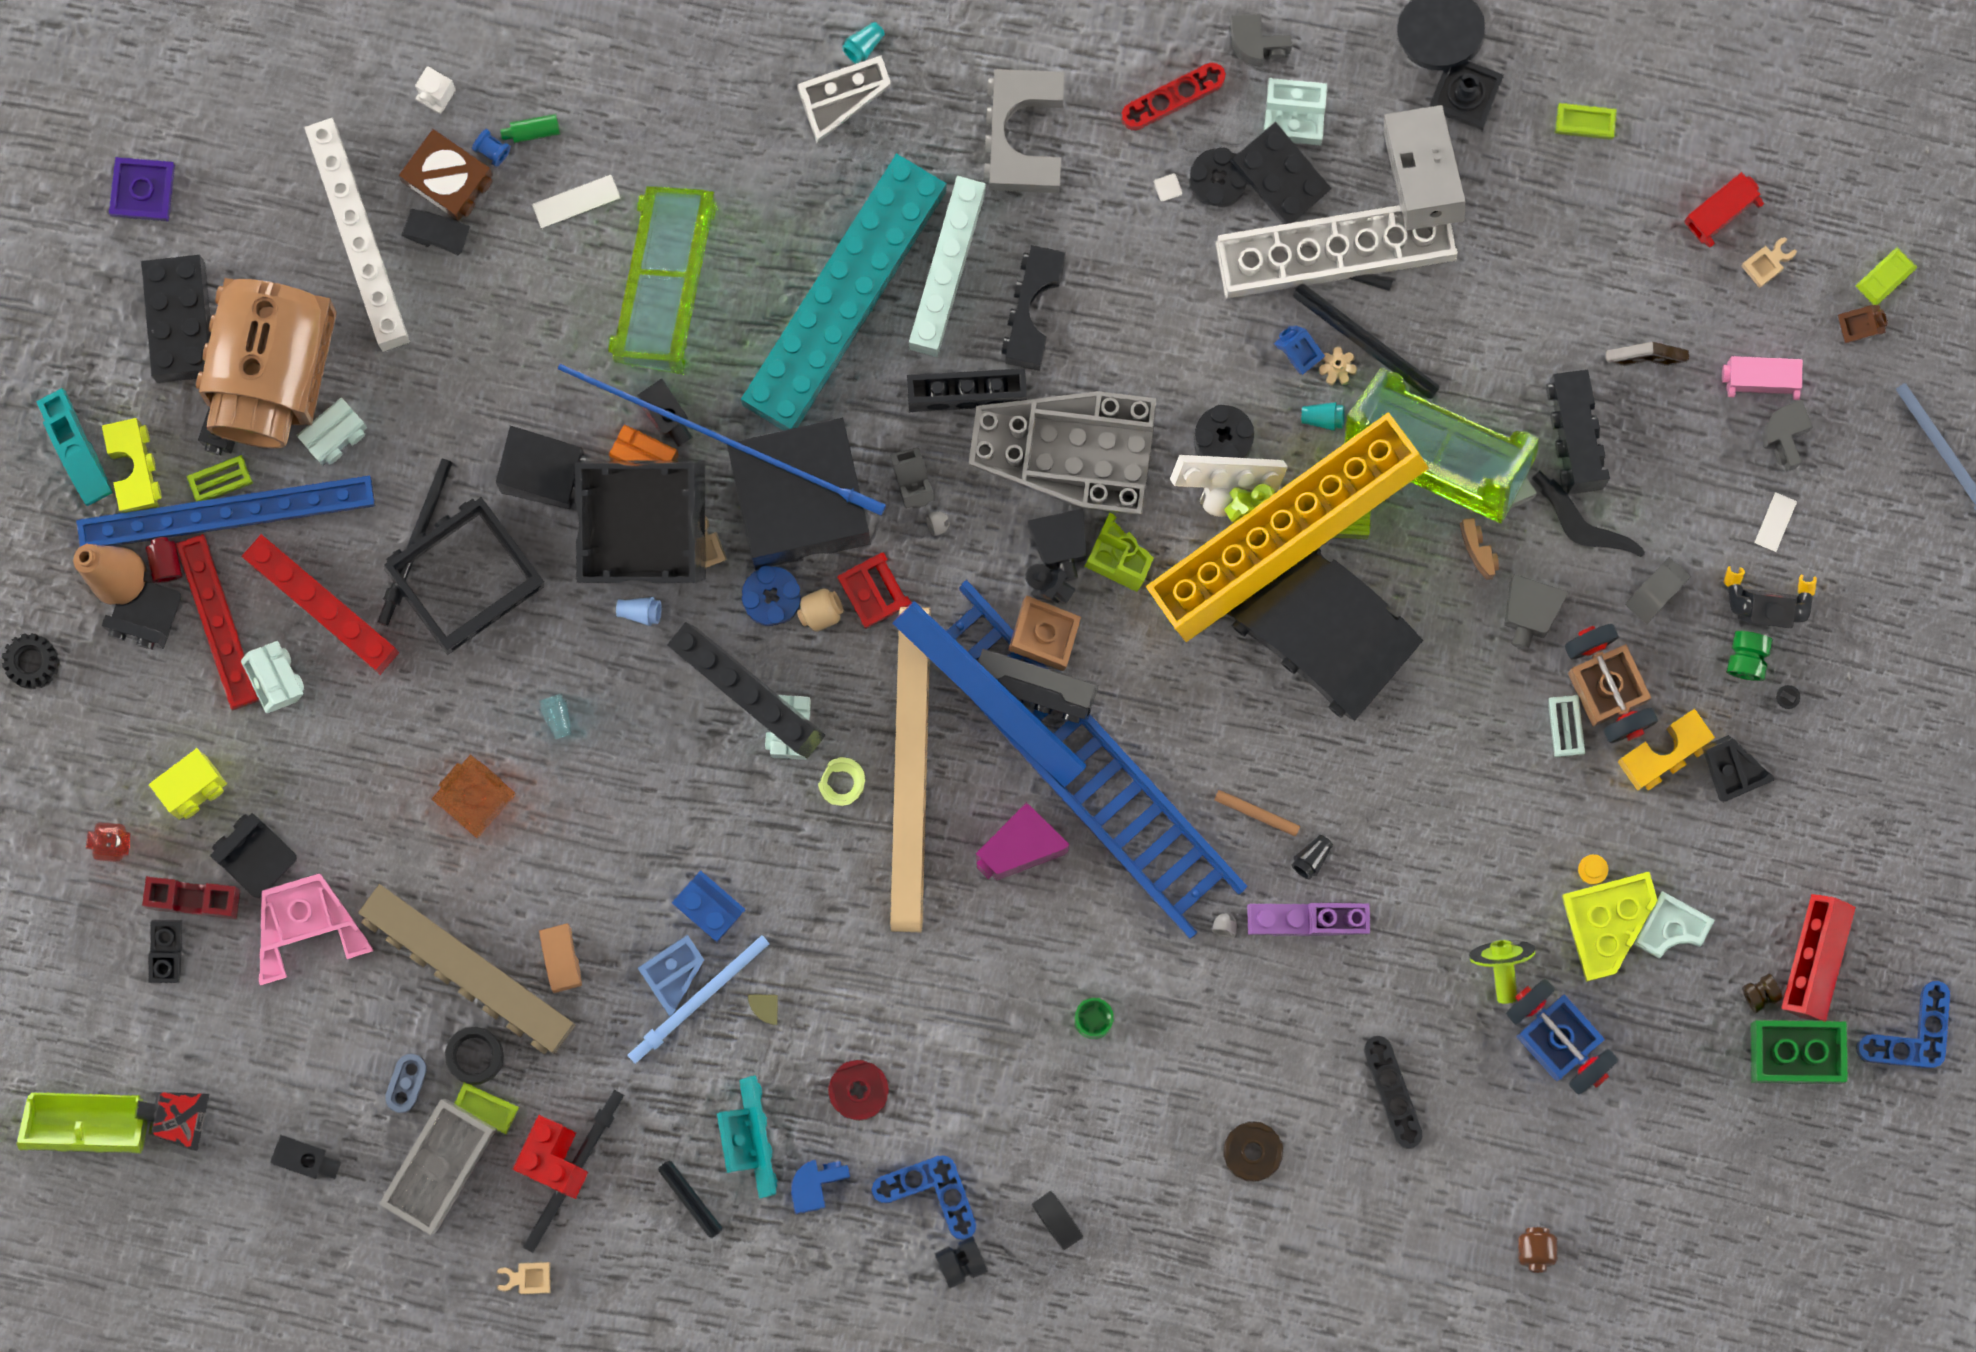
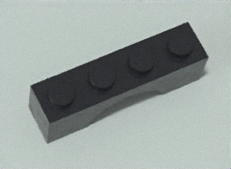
[1001,245,1066,371]

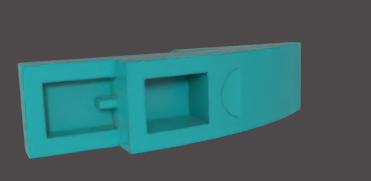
[36,388,114,506]

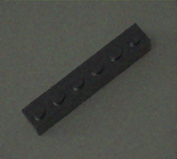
[667,622,826,758]

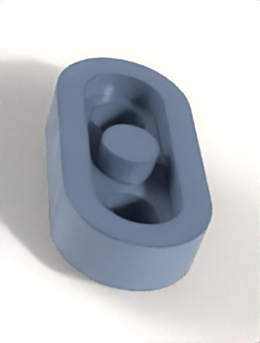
[385,1054,427,1113]

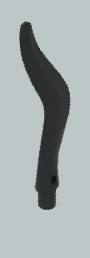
[1532,470,1645,557]

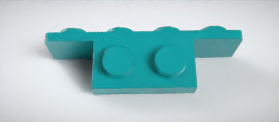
[717,1075,777,1199]

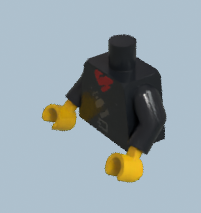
[1724,566,1817,628]

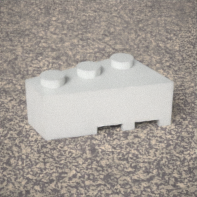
[797,56,891,143]

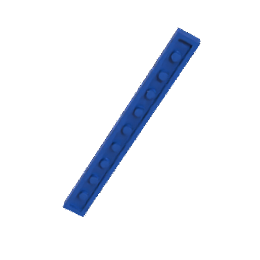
[76,475,375,547]

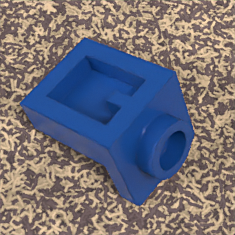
[1274,326,1325,375]

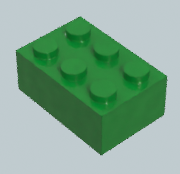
[1751,1020,1848,1084]

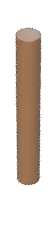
[1214,790,1300,837]

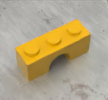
[1618,708,1715,791]

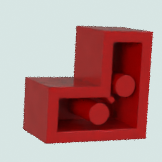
[512,1115,588,1199]

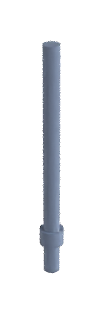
[1895,383,1976,511]

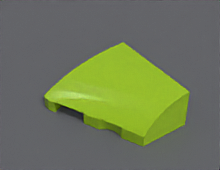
[1084,512,1154,592]

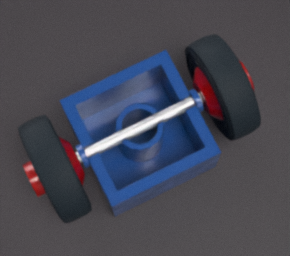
[1506,979,1618,1095]

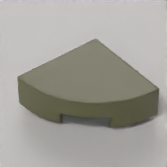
[748,994,778,1026]

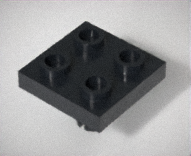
[1429,61,1504,131]

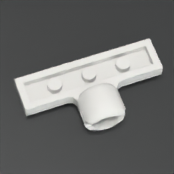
[1170,455,1288,517]

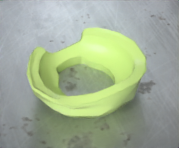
[818,757,865,806]

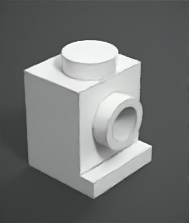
[415,66,456,114]

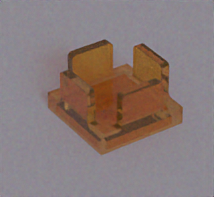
[431,754,516,838]

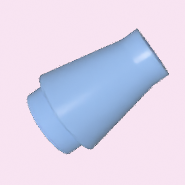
[616,597,662,626]

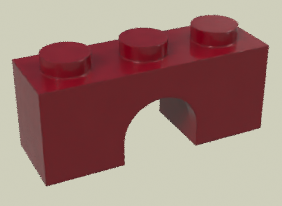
[142,876,241,920]

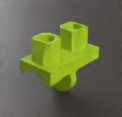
[1224,484,1275,523]

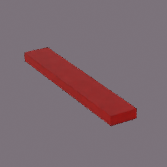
[175,534,260,711]

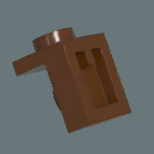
[1838,305,1888,343]

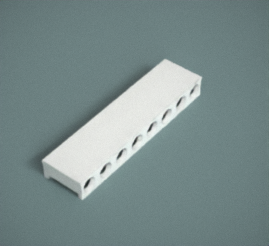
[1215,205,1458,299]

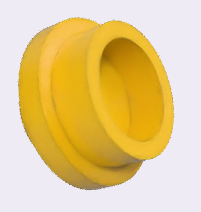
[1578,854,1608,885]

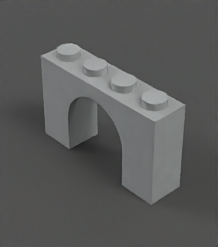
[984,69,1065,193]

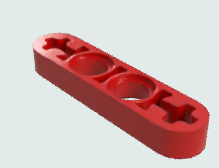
[1122,62,1226,131]

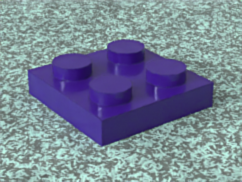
[109,157,175,222]

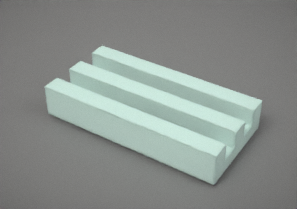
[1548,695,1585,758]

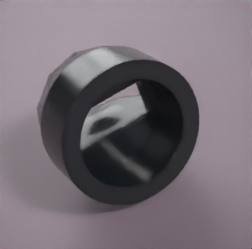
[1776,685,1801,709]

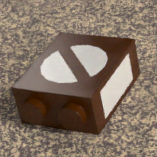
[398,129,493,222]

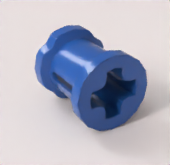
[472,129,511,167]

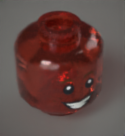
[86,822,131,862]

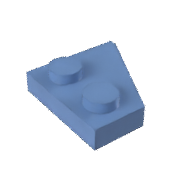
[637,934,704,1016]

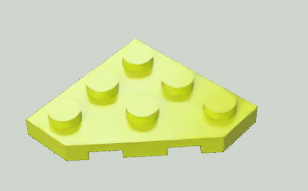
[1562,872,1658,982]

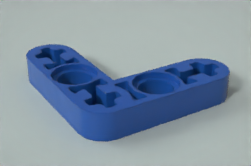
[1856,981,1950,1068]
[872,1155,976,1240]

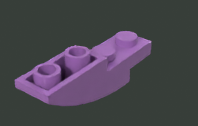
[1247,903,1370,936]

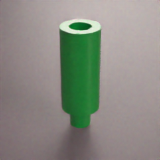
[500,114,560,143]

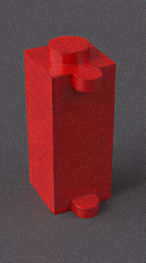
[1684,172,1764,248]

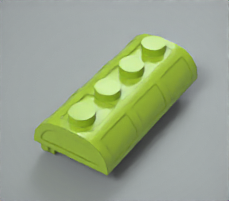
[17,1093,148,1154]

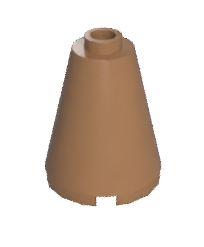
[73,544,146,605]

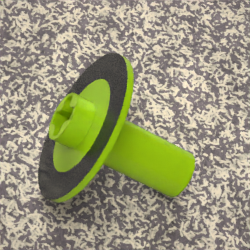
[1469,940,1535,1004]

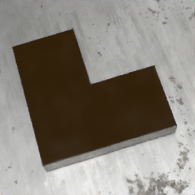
[1606,342,1689,366]

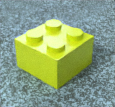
[148,748,227,820]

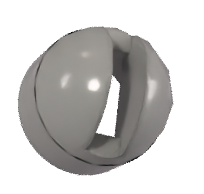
[926,511,950,537]
[1212,913,1237,938]

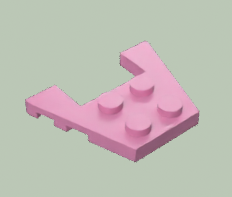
[259,873,374,985]

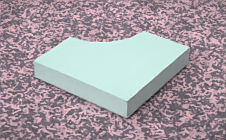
[1633,891,1715,958]

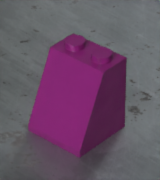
[976,802,1069,881]

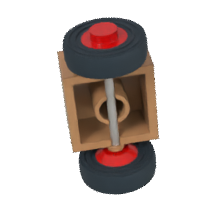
[1565,624,1658,743]

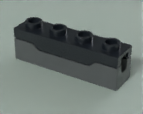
[978,649,1099,723]

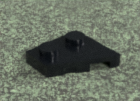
[1702,735,1775,803]

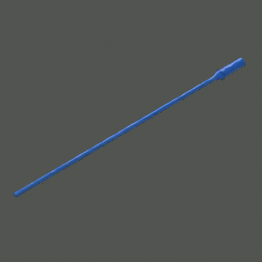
[558,364,886,516]

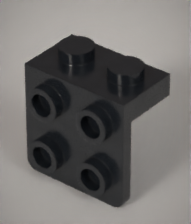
[101,580,181,650]
[210,813,297,898]

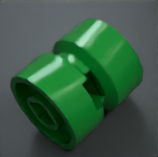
[1726,631,1773,681]
[1074,998,1114,1040]

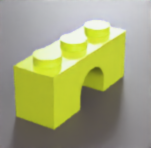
[102,418,162,513]

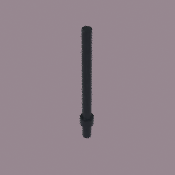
[377,458,452,626]
[523,1089,624,1253]

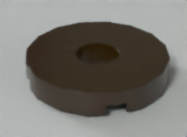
[1223,1121,1283,1182]

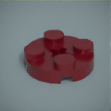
[828,1060,889,1121]

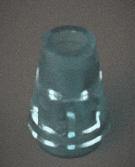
[539,693,572,740]

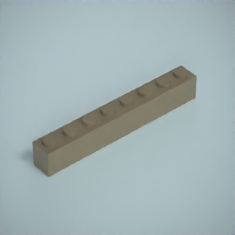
[358,884,576,1055]

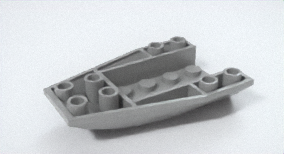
[968,391,1156,515]

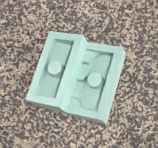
[1264,78,1327,145]

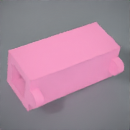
[1722,356,1803,400]

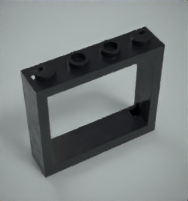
[384,497,544,656]

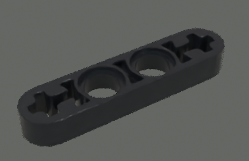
[1364,1036,1423,1149]

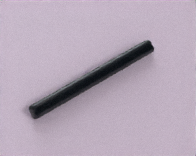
[1293,284,1440,399]

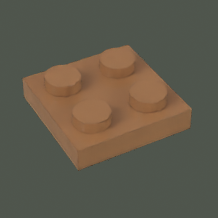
[1008,596,1081,671]

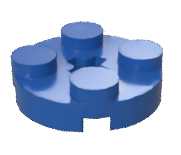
[742,566,801,626]

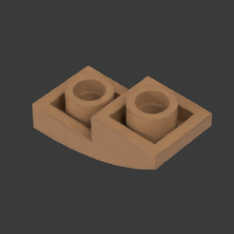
[1460,518,1499,580]
[539,923,582,993]

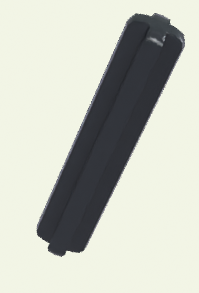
[658,1160,723,1238]

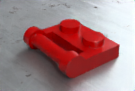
[837,552,912,630]

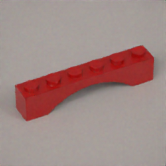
[242,534,399,675]

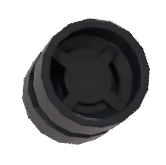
[934,1236,988,1289]

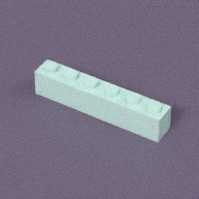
[909,176,985,357]

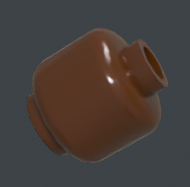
[1518,1227,1558,1273]

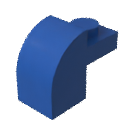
[791,1160,851,1214]

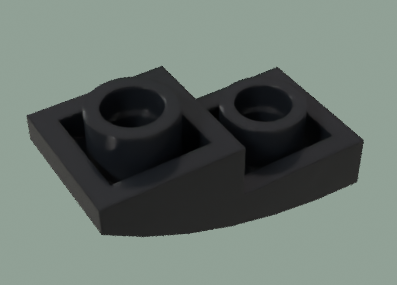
[401,208,470,255]
[148,920,182,983]

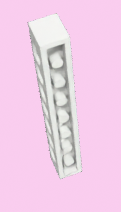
[304,118,410,352]

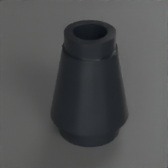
[1291,835,1333,880]

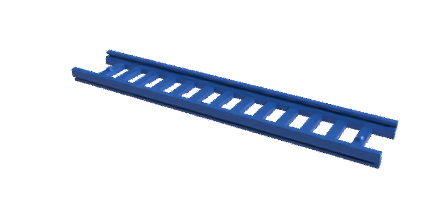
[946,580,1248,939]

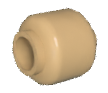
[797,588,844,632]

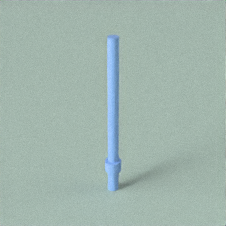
[627,935,770,1064]

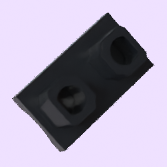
[1025,564,1076,604]

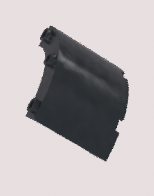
[1227,548,1423,721]

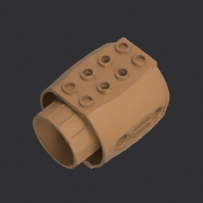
[196,278,337,448]

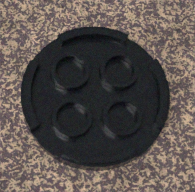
[1397,0,1485,71]

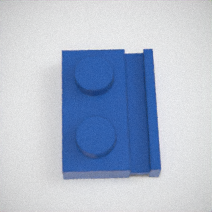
[672,870,746,943]

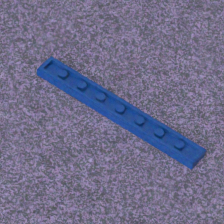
[892,601,1087,787]

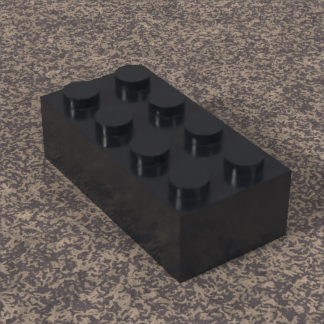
[141,254,211,383]

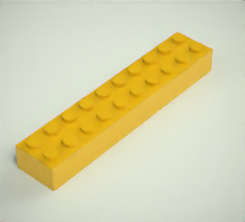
[1146,412,1429,642]

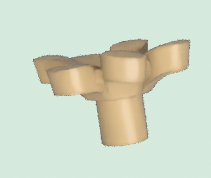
[1318,347,1357,385]

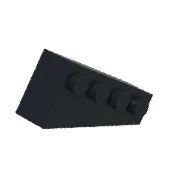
[1546,369,1610,495]

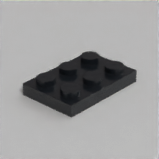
[1230,122,1332,224]

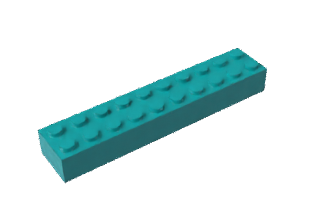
[741,153,947,431]

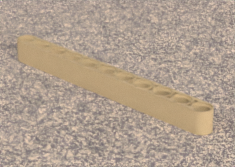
[891,607,931,932]

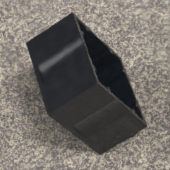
[727,417,871,570]
[575,460,706,583]

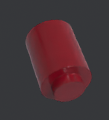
[146,537,182,583]

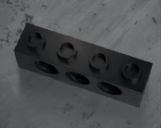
[907,368,1027,412]

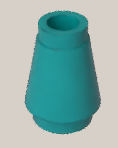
[842,22,885,64]
[1301,402,1345,431]

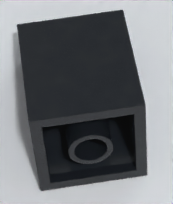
[496,426,588,509]

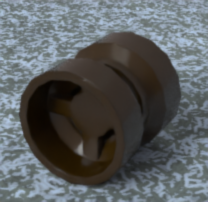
[1742,973,1783,1013]

